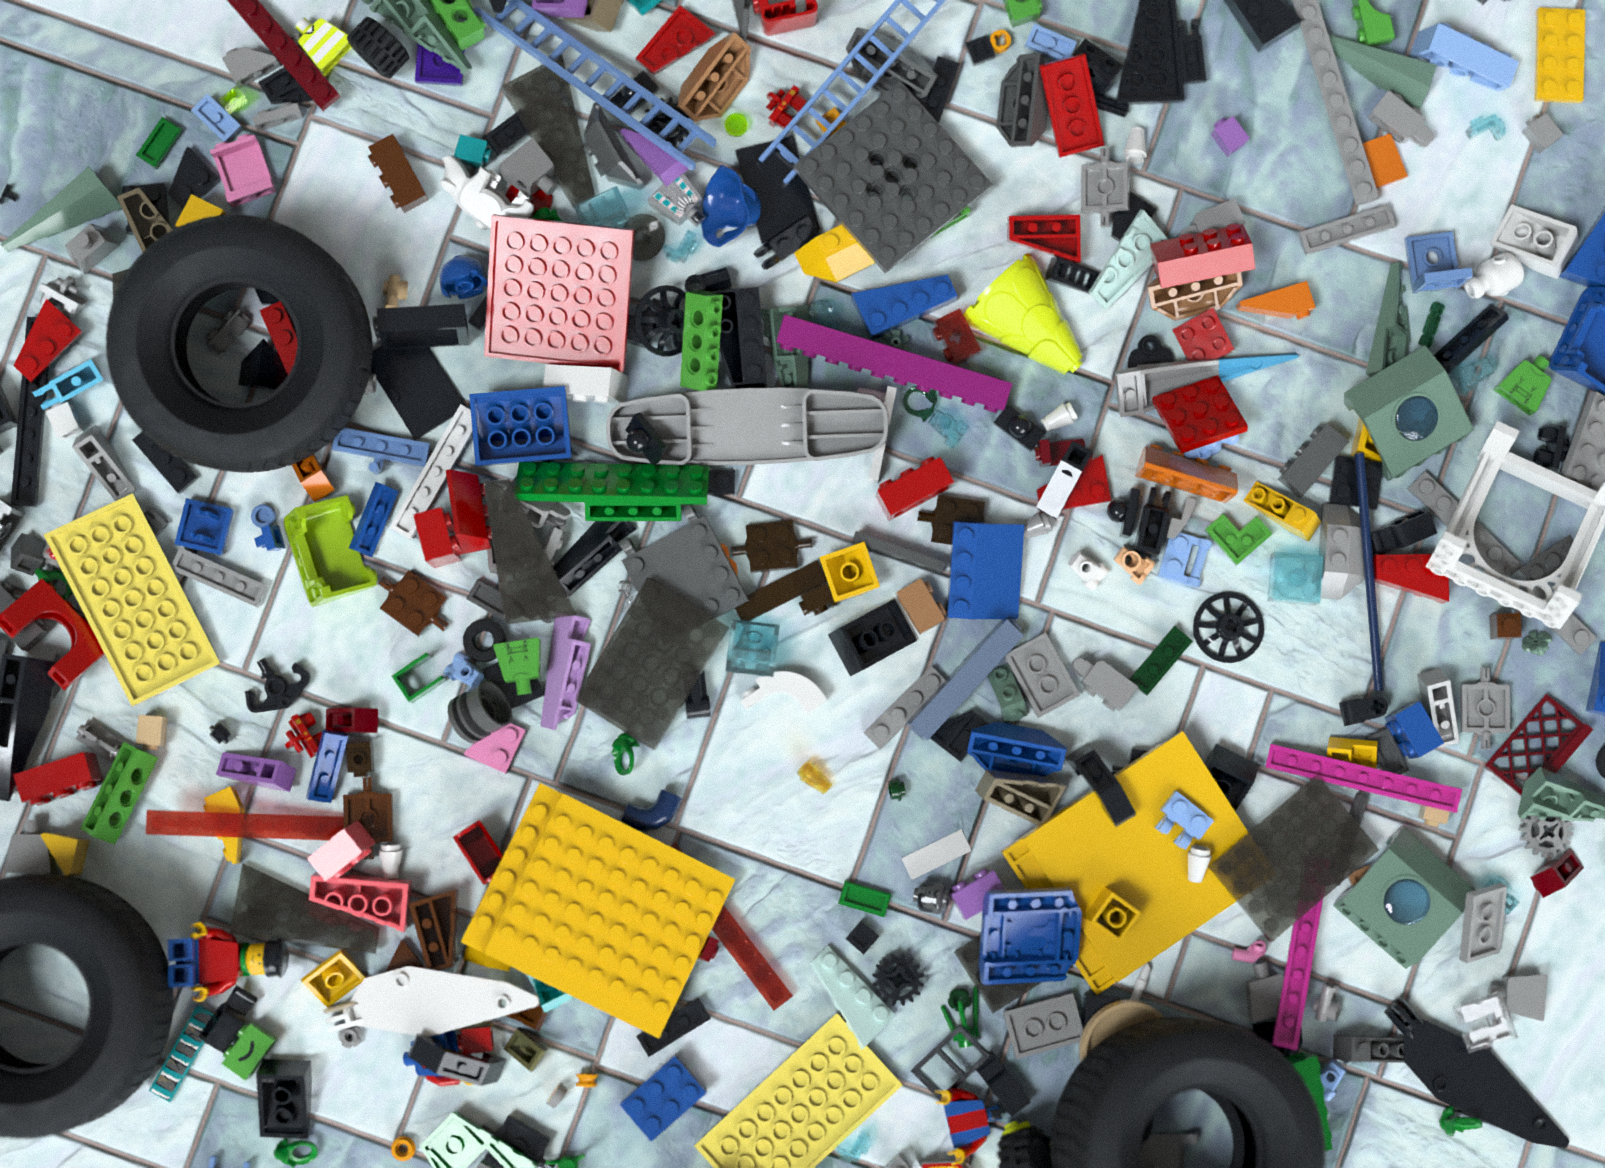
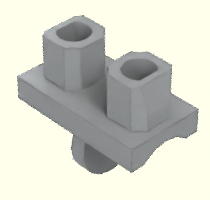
[39,276,88,319]

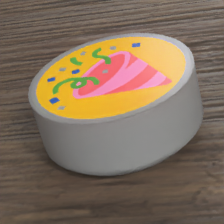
[546,1083,567,1108]

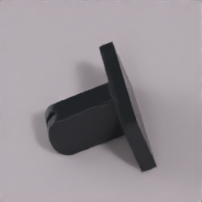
[0,183,18,205]

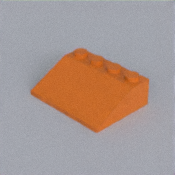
[1135,444,1238,503]

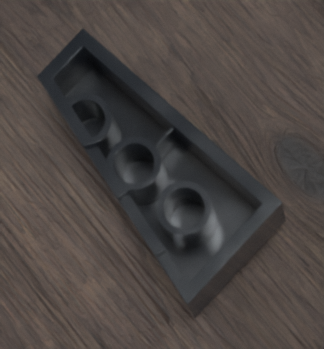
[1223,0,1302,53]

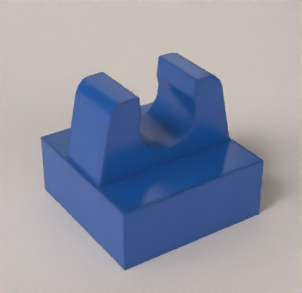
[254,525,286,551]

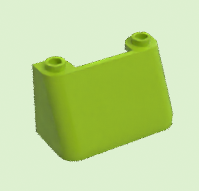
[284,495,377,607]

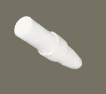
[1130,962,1151,1001]

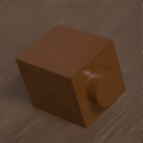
[1489,613,1522,640]

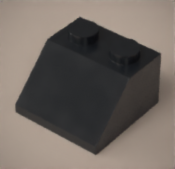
[1204,744,1259,811]

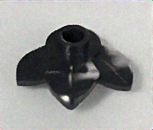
[1127,335,1174,368]

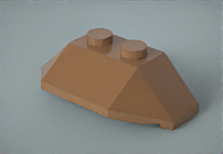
[677,32,751,122]
[1147,272,1243,321]

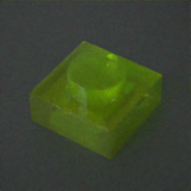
[218,85,248,115]

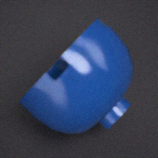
[439,255,488,299]

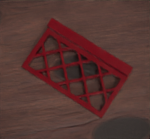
[1484,694,1594,796]

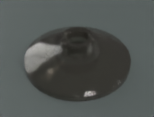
[623,214,665,261]

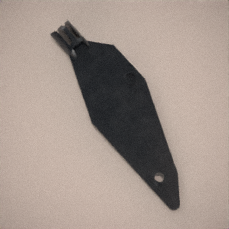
[1384,996,1569,1148]

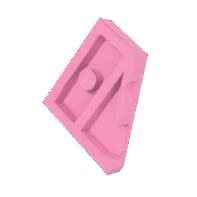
[464,723,526,774]

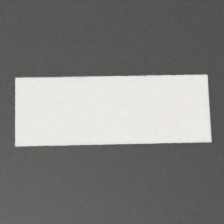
[901,829,972,880]

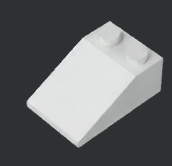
[1490,204,1579,279]

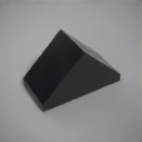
[1082,994,1122,1030]

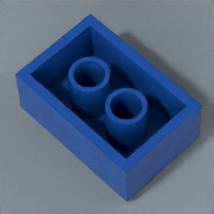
[619,1054,707,1142]

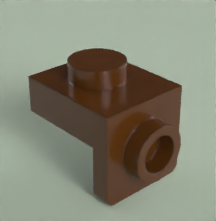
[506,1003,549,1031]

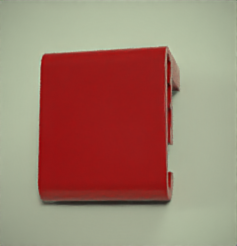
[751,0,818,36]

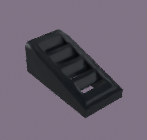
[1045,256,1099,295]

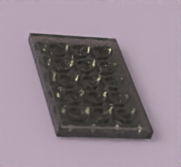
[575,577,730,750]
[1208,775,1379,942]

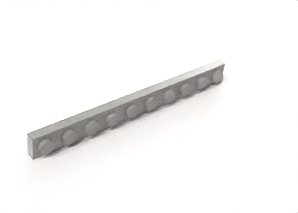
[1292,0,1380,206]
[1407,471,1597,655]

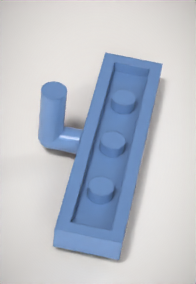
[332,428,431,475]

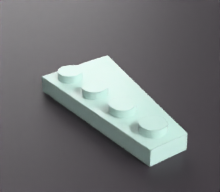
[1089,209,1168,310]
[810,946,895,1050]

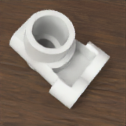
[1068,552,1109,591]

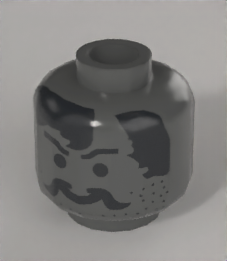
[913,881,950,914]

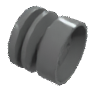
[448,680,512,744]

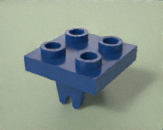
[174,498,234,556]

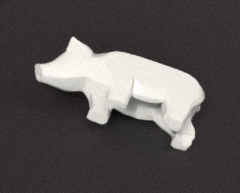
[441,155,534,231]

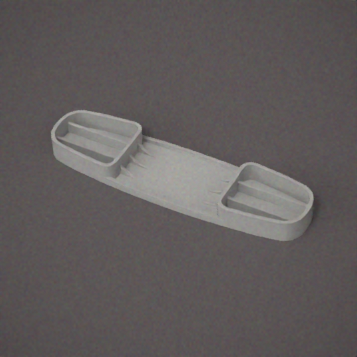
[606,387,889,465]

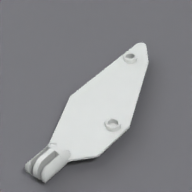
[323,966,539,1037]

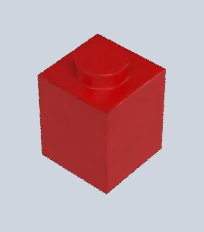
[457,1025,494,1054]

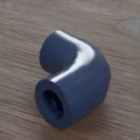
[620,789,683,832]

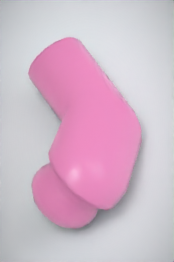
[1231,940,1267,963]

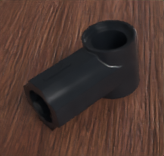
[684,267,732,292]
[684,670,711,719]

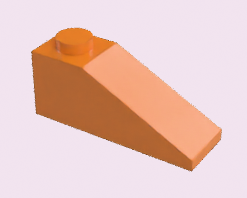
[1236,281,1316,320]

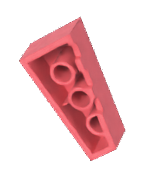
[309,872,412,932]

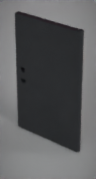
[735,135,820,245]
[371,345,467,441]

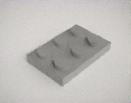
[1004,632,1080,718]
[1459,883,1507,963]
[1003,993,1083,1059]

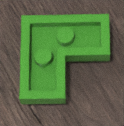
[1204,514,1272,566]

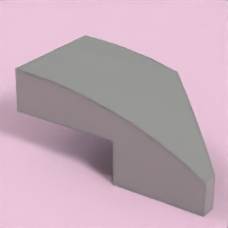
[1166,497,1196,539]

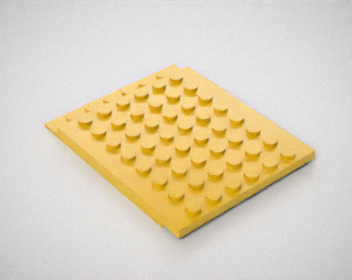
[1001,731,1276,996]
[461,783,735,1038]

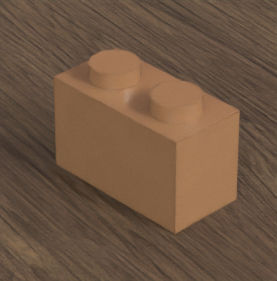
[895,578,946,635]

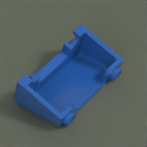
[1549,286,1605,396]

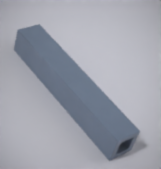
[906,619,1024,740]

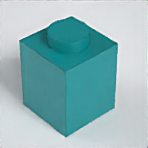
[454,134,492,168]

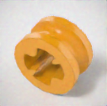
[990,30,1011,53]
[576,1073,598,1087]

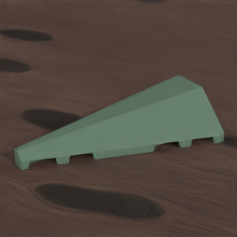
[369,0,473,74]
[1329,35,1437,110]
[0,166,122,252]
[1366,262,1411,377]
[761,305,809,388]
[1517,767,1605,822]

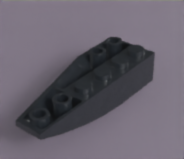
[711,287,767,389]
[0,653,57,801]

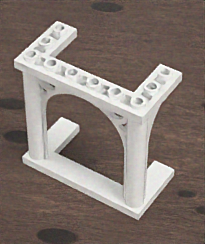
[1426,421,1605,629]

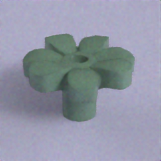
[882,330,910,351]
[1521,630,1552,656]

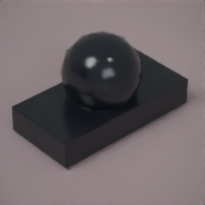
[609,70,659,115]
[993,404,1045,452]
[626,412,667,464]
[1107,488,1140,538]

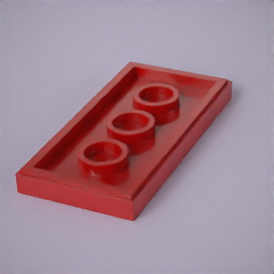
[1038,53,1105,158]

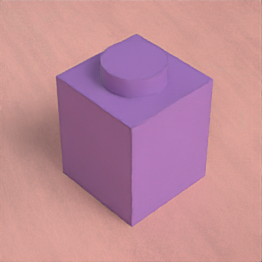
[1211,116,1250,157]

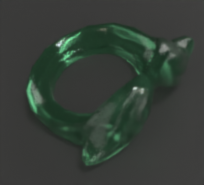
[903,386,938,422]

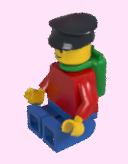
[168,922,289,1002]

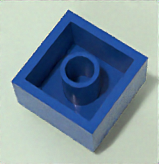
[1385,701,1444,759]

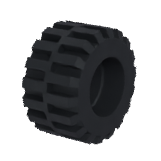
[347,16,410,79]

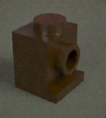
[798,583,837,616]
[346,742,374,777]

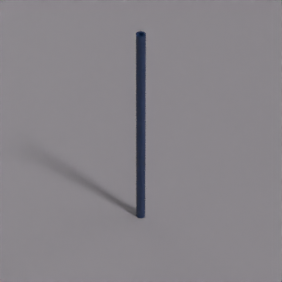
[1355,453,1384,691]

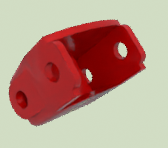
[453,820,503,885]

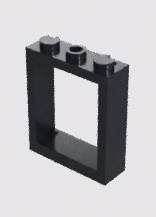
[373,304,469,350]

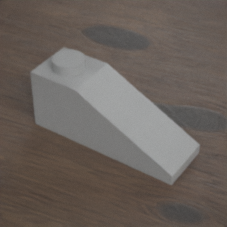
[72,425,136,501]
[1417,668,1460,749]

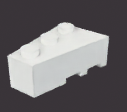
[543,364,629,404]

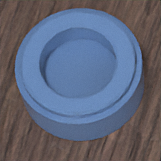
[251,504,276,528]

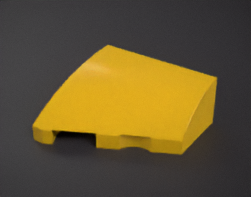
[1327,737,1378,769]

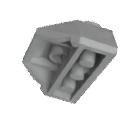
[1316,503,1365,600]

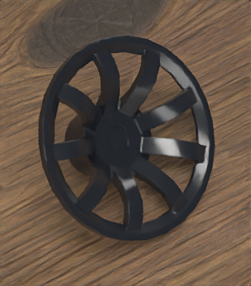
[634,285,686,356]
[1193,592,1264,663]

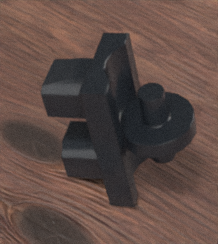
[1533,425,1570,470]

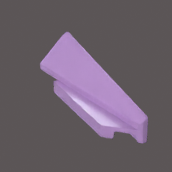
[541,612,591,730]

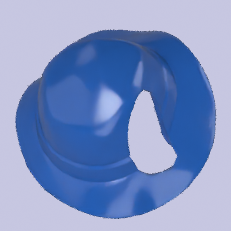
[701,165,761,247]

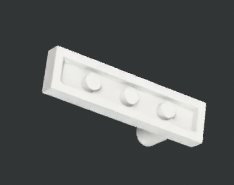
[857,386,897,484]

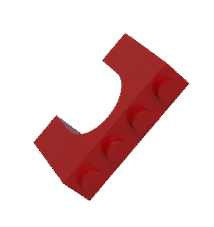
[0,579,105,691]

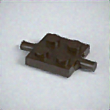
[917,495,987,545]
[731,520,812,573]

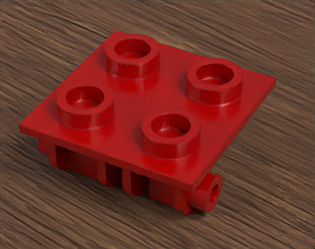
[1172,307,1235,361]

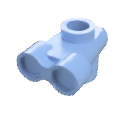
[444,651,484,688]
[1320,1059,1346,1101]

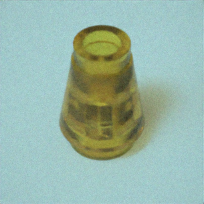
[796,760,832,794]

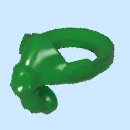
[35,568,72,600]
[611,732,640,776]
[1439,1105,1483,1137]
[273,1138,318,1168]

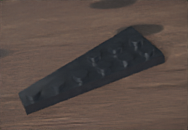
[1114,0,1185,106]

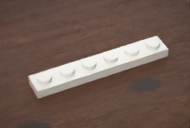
[389,404,473,540]

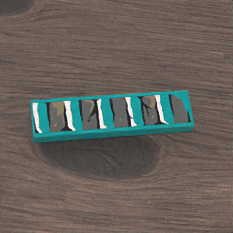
[149,1004,214,1103]

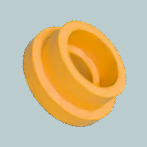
[391,1136,416,1161]

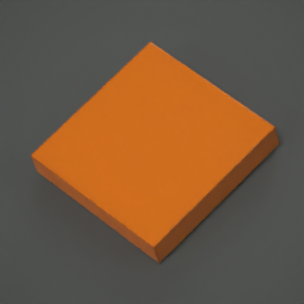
[1362,133,1408,189]

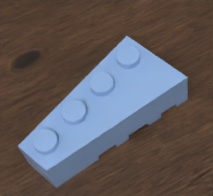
[1409,23,1519,91]

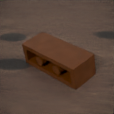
[368,134,429,213]

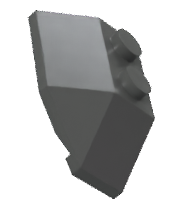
[846,27,938,98]
[996,53,1048,147]
[583,102,644,190]

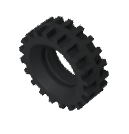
[997,1126,1052,1168]

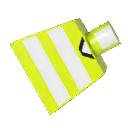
[295,18,352,76]

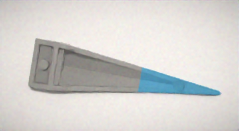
[1115,353,1299,417]

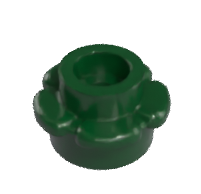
[888,778,906,801]
[948,988,972,1012]

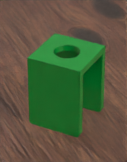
[392,653,447,703]

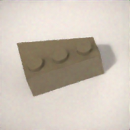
[975,770,1066,825]

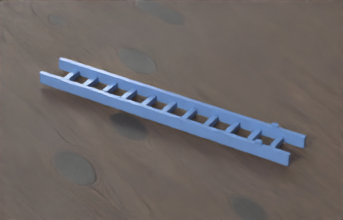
[474,0,716,171]
[759,0,947,185]

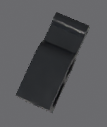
[1371,509,1437,555]
[199,985,258,1054]
[973,1050,1031,1117]

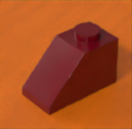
[326,707,379,733]
[1530,848,1584,898]

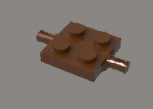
[378,570,449,637]
[343,777,394,859]

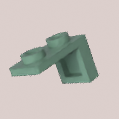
[987,664,1027,723]

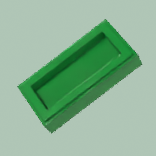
[136,117,183,169]
[838,881,891,917]

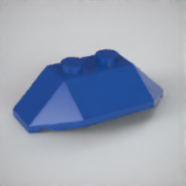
[967,722,1067,776]

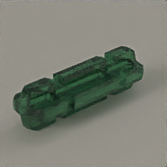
[1418,302,1445,348]

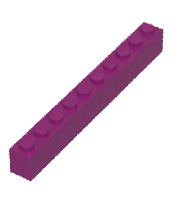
[776,314,1012,413]

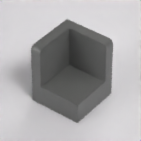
[10,533,44,576]

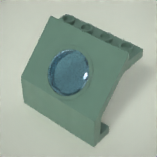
[1344,345,1474,481]
[1333,827,1475,969]

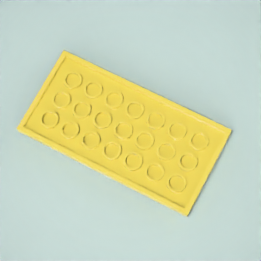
[44,493,220,707]
[694,1013,903,1168]

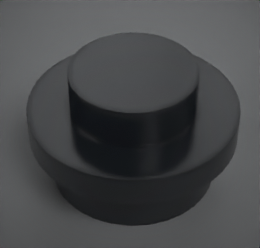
[209,722,231,744]

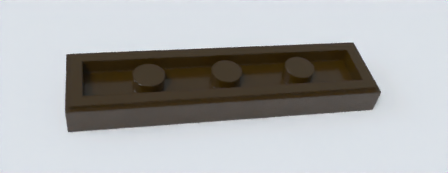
[735,560,828,624]

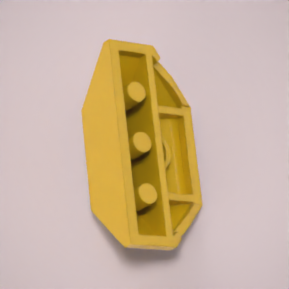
[794,224,875,283]

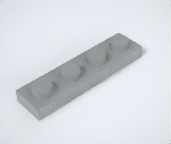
[1298,204,1396,256]
[171,547,268,608]
[863,666,945,750]

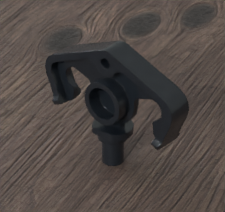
[245,658,311,713]

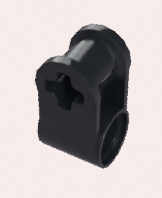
[1339,696,1388,726]

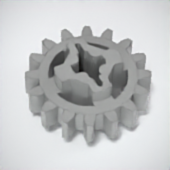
[1518,816,1573,858]

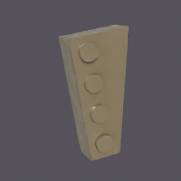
[117,187,173,253]

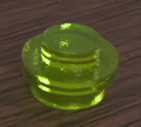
[724,113,748,137]

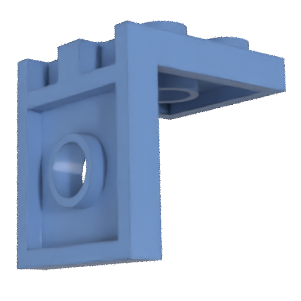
[1404,231,1473,294]

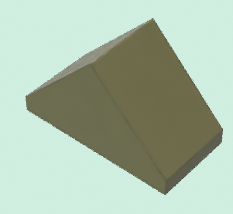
[504,1029,548,1072]

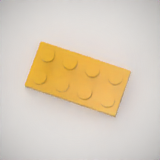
[1534,7,1585,103]

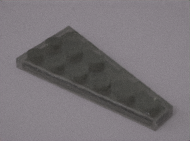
[501,55,595,209]
[230,863,380,953]

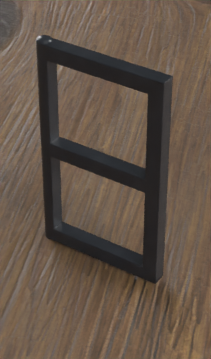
[911,1024,991,1101]

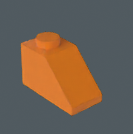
[292,454,335,503]

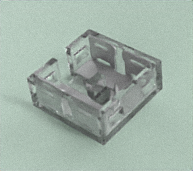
[1453,991,1518,1053]

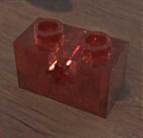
[932,308,981,366]

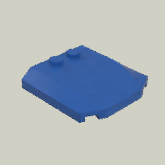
[979,887,1082,985]

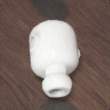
[1464,252,1524,299]

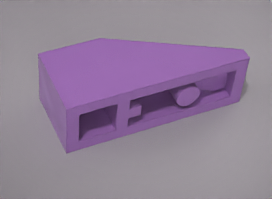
[619,128,688,187]
[216,752,297,792]

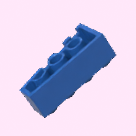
[1559,207,1605,288]
[851,274,958,340]

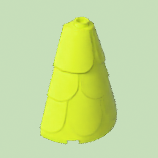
[961,253,1083,375]

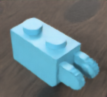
[32,357,103,410]

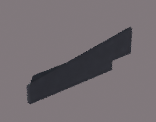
[534,521,636,599]

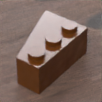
[409,889,459,971]

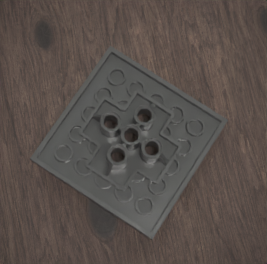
[793,81,993,273]

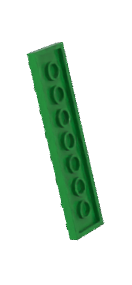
[514,462,710,505]

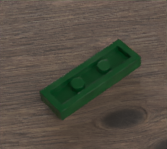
[1129,626,1193,696]

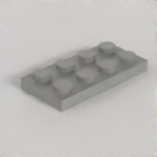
[1560,392,1605,491]

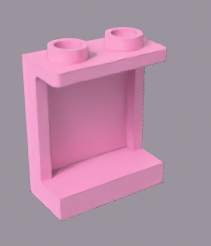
[210,134,277,208]

